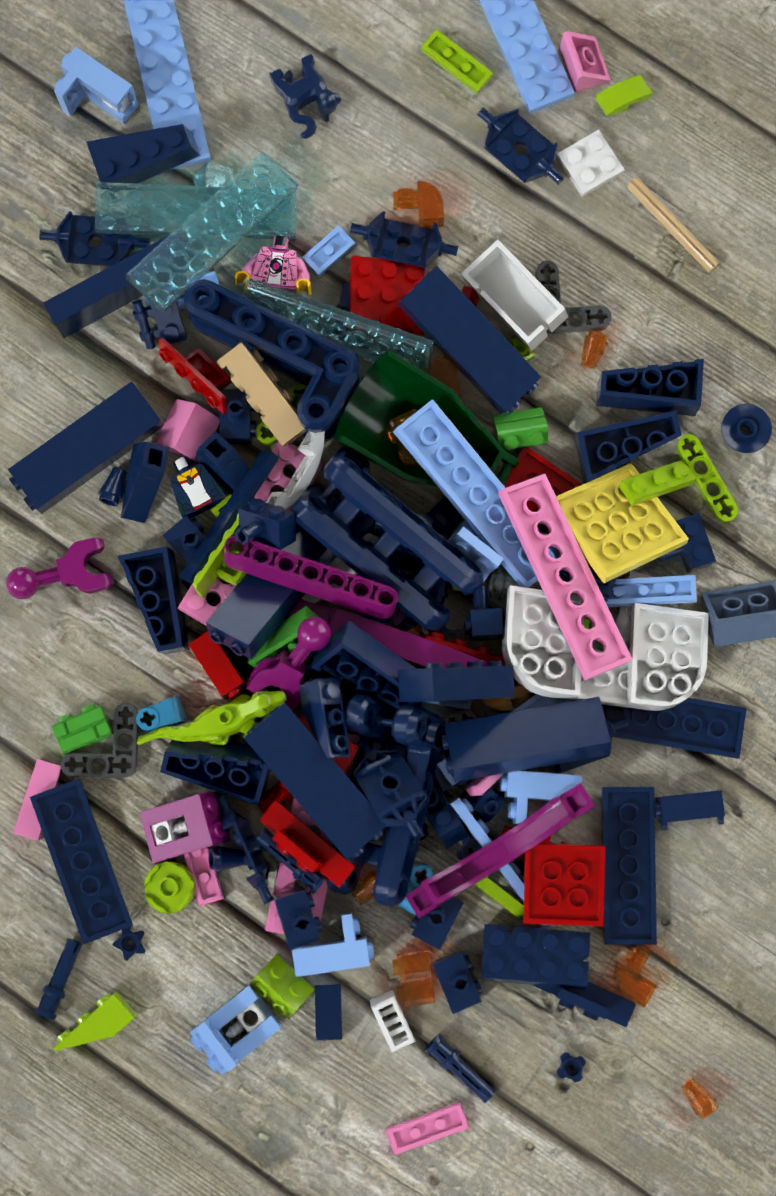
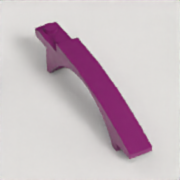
[284,599,487,668]
[405,783,596,919]

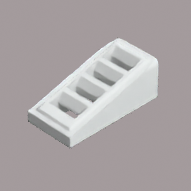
[370,990,416,1052]

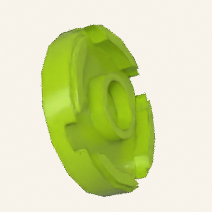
[144,861,196,914]

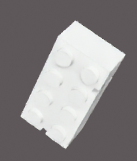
[461,240,568,351]

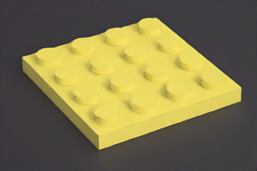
[556,463,689,583]

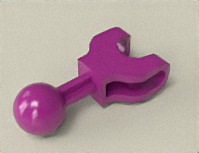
[6,537,114,600]
[247,617,331,711]

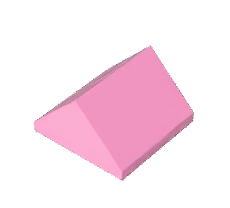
[560,31,611,93]
[155,399,220,464]

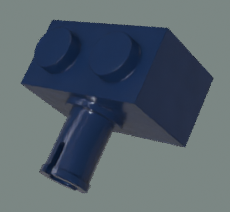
[219,389,256,444]
[235,499,296,550]
[657,513,716,573]
[163,516,204,563]
[464,586,504,641]
[273,886,323,950]
[409,897,464,950]
[432,951,484,1014]

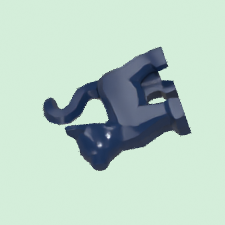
[269,54,341,139]

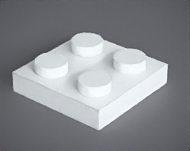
[556,130,625,197]

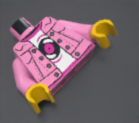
[234,236,312,297]

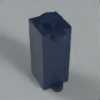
[654,790,725,831]

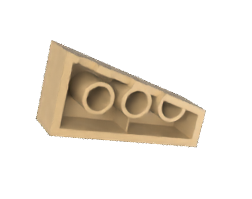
[217,343,307,447]

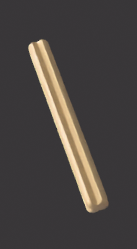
[627,177,719,272]

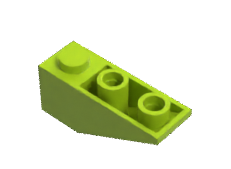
[53,992,138,1051]

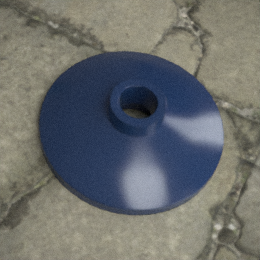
[721,404,772,453]

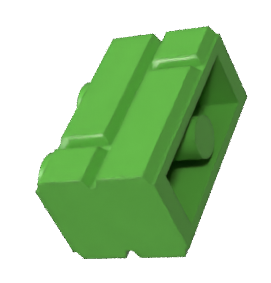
[492,407,548,450]
[52,703,113,755]

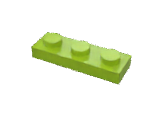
[421,29,493,95]
[619,460,697,506]

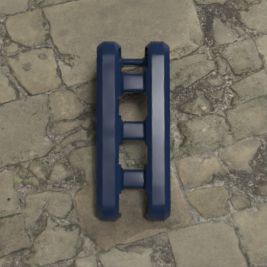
[184,279,360,443]
[292,447,483,632]
[325,694,445,908]

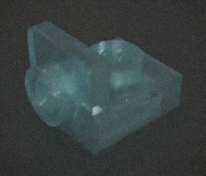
[194,162,233,195]

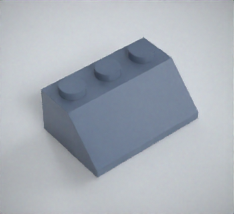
[701,580,776,647]

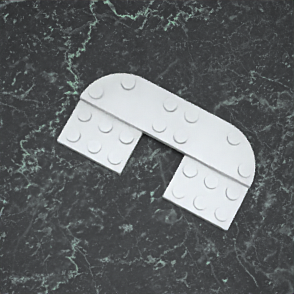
[502,585,709,711]

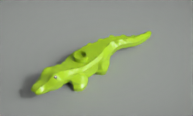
[136,691,287,745]

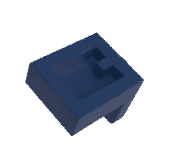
[460,788,505,822]

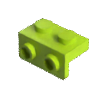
[250,954,315,1018]

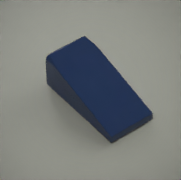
[426,496,462,536]
[315,984,343,1041]

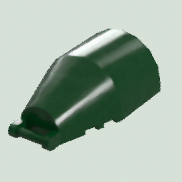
[334,350,520,487]

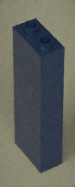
[43,231,195,338]
[397,266,541,414]
[8,381,163,514]
[206,522,336,660]
[441,697,611,782]
[243,702,386,860]

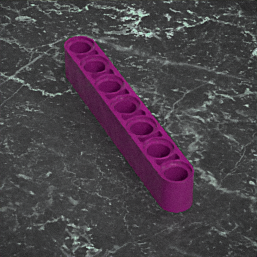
[223,536,398,619]

